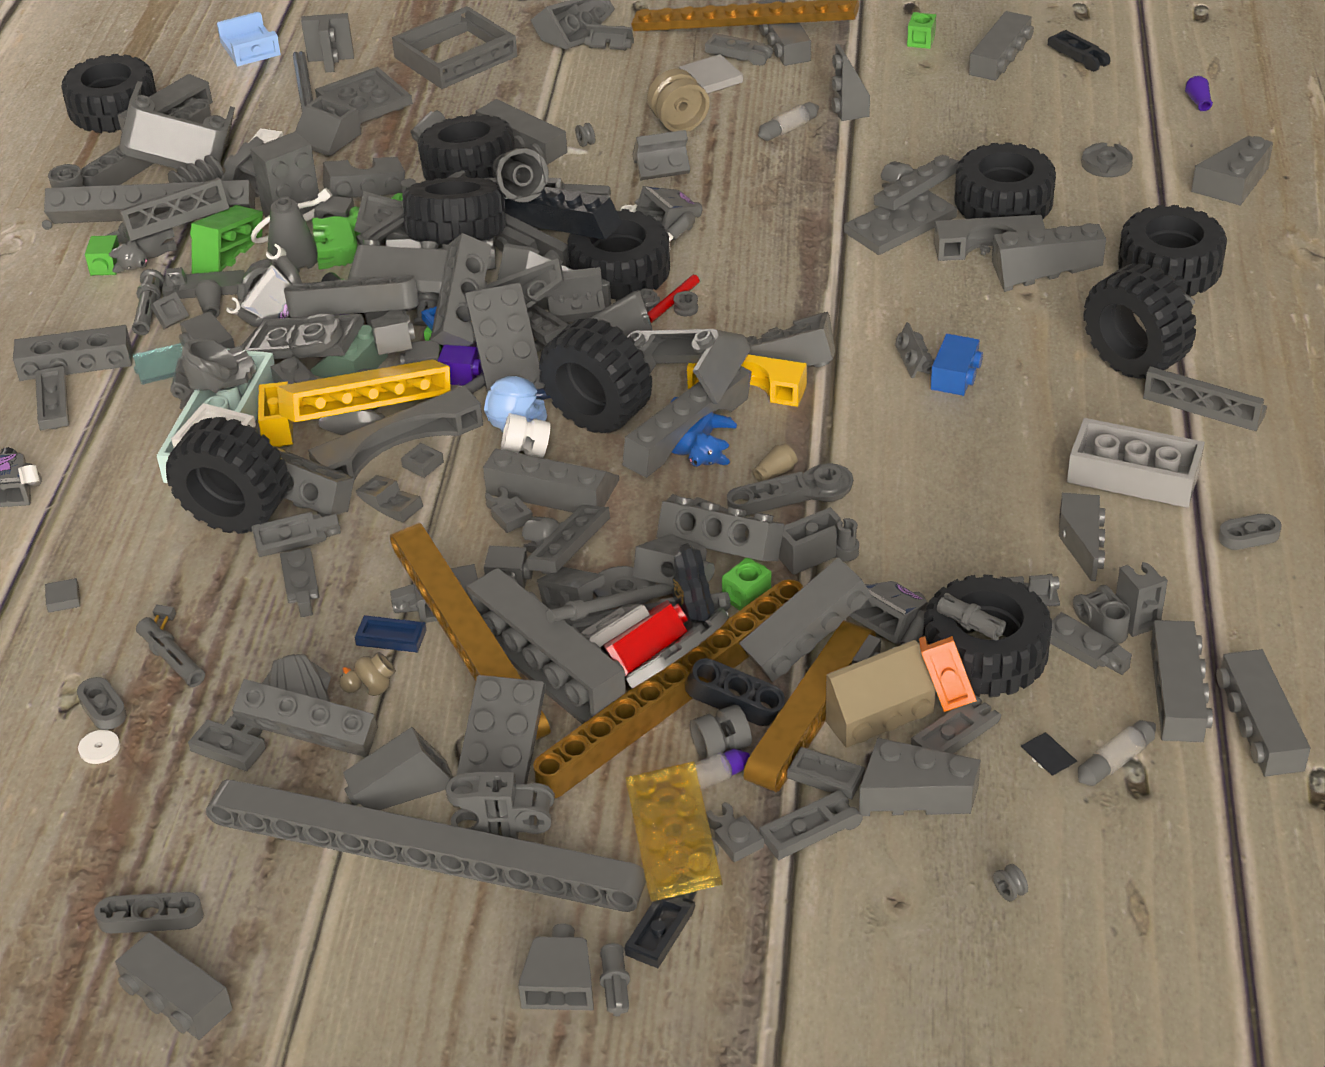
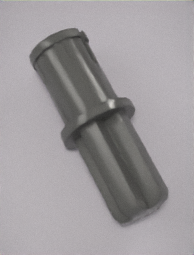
[600,943,630,1017]

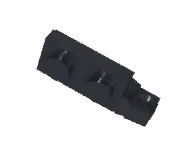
[624,875,697,969]

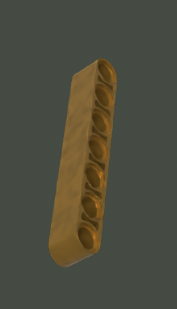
[743,620,876,792]

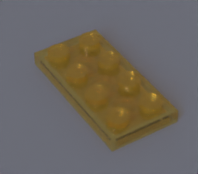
[625,761,723,902]

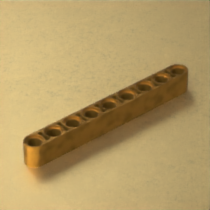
[390,522,551,741]

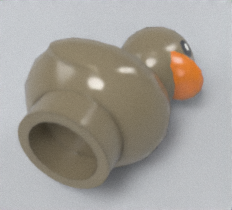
[339,652,396,696]

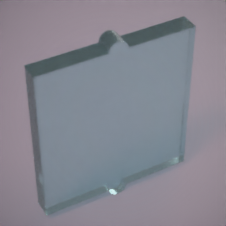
[133,343,182,385]

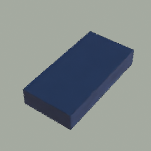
[354,615,427,653]

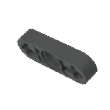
[94,892,204,934]

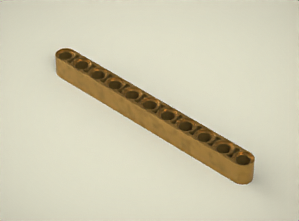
[533,579,803,798]

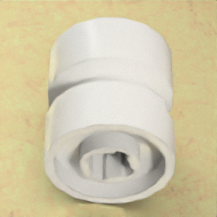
[501,413,550,458]

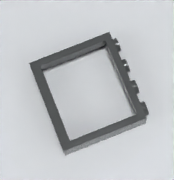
[392,6,517,89]

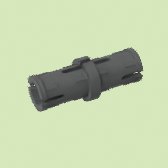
[937,593,1006,641]

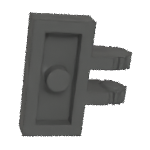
[188,714,266,772]

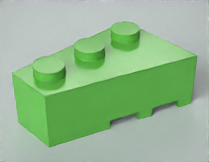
[190,205,263,274]

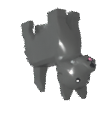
[105,209,177,273]

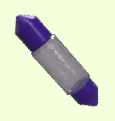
[650,749,750,803]

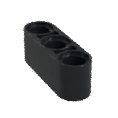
[685,658,785,726]

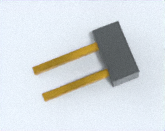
[153,605,176,630]

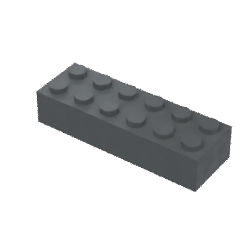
[467,567,626,724]

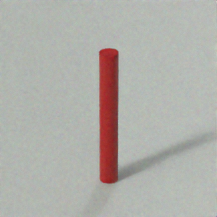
[647,274,700,323]

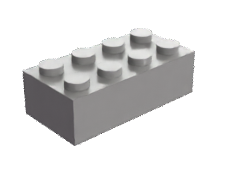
[1067,418,1205,508]

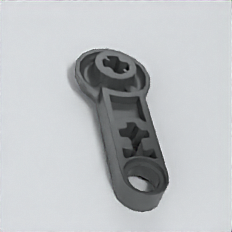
[727,463,854,516]

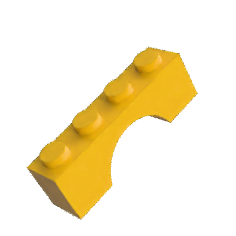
[687,354,807,407]

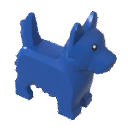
[670,397,737,467]

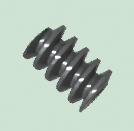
[168,155,224,183]

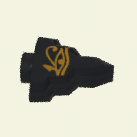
[672,543,715,621]

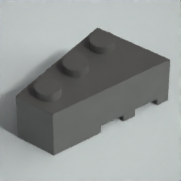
[1191,136,1273,206]

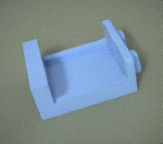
[217,12,281,67]

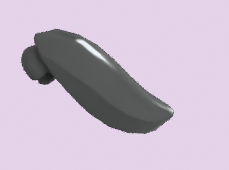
[318,409,385,436]

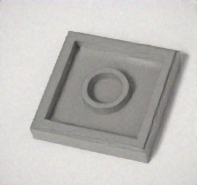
[679,54,743,93]
[580,604,650,647]

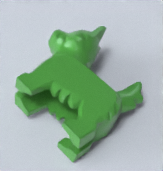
[312,206,360,270]

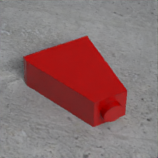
[603,600,688,676]

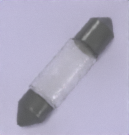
[758,102,819,141]
[1078,720,1156,786]

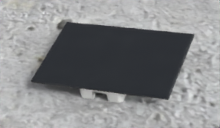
[1021,732,1078,776]

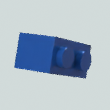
[931,334,983,396]

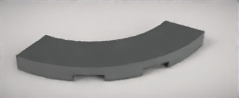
[626,607,729,688]

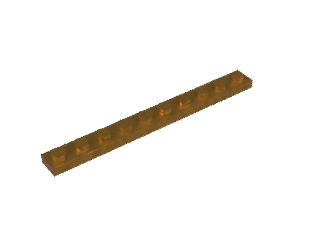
[631,0,859,31]

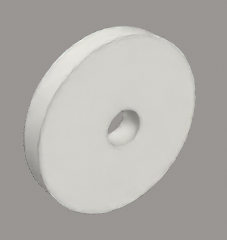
[78,730,120,764]

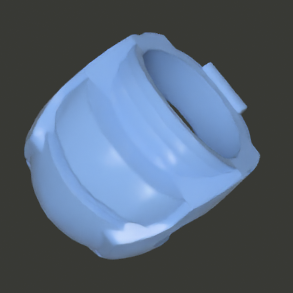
[484,376,547,432]

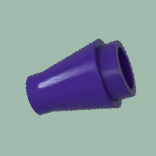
[1185,76,1213,111]

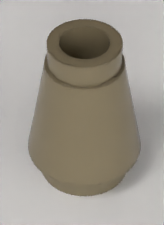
[752,443,798,482]

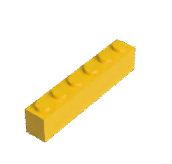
[277,359,451,422]

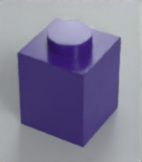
[438,344,482,386]

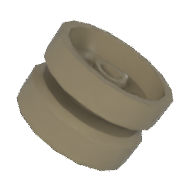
[647,68,710,132]

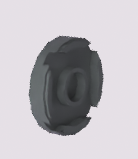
[1081,142,1133,178]
[286,314,343,355]

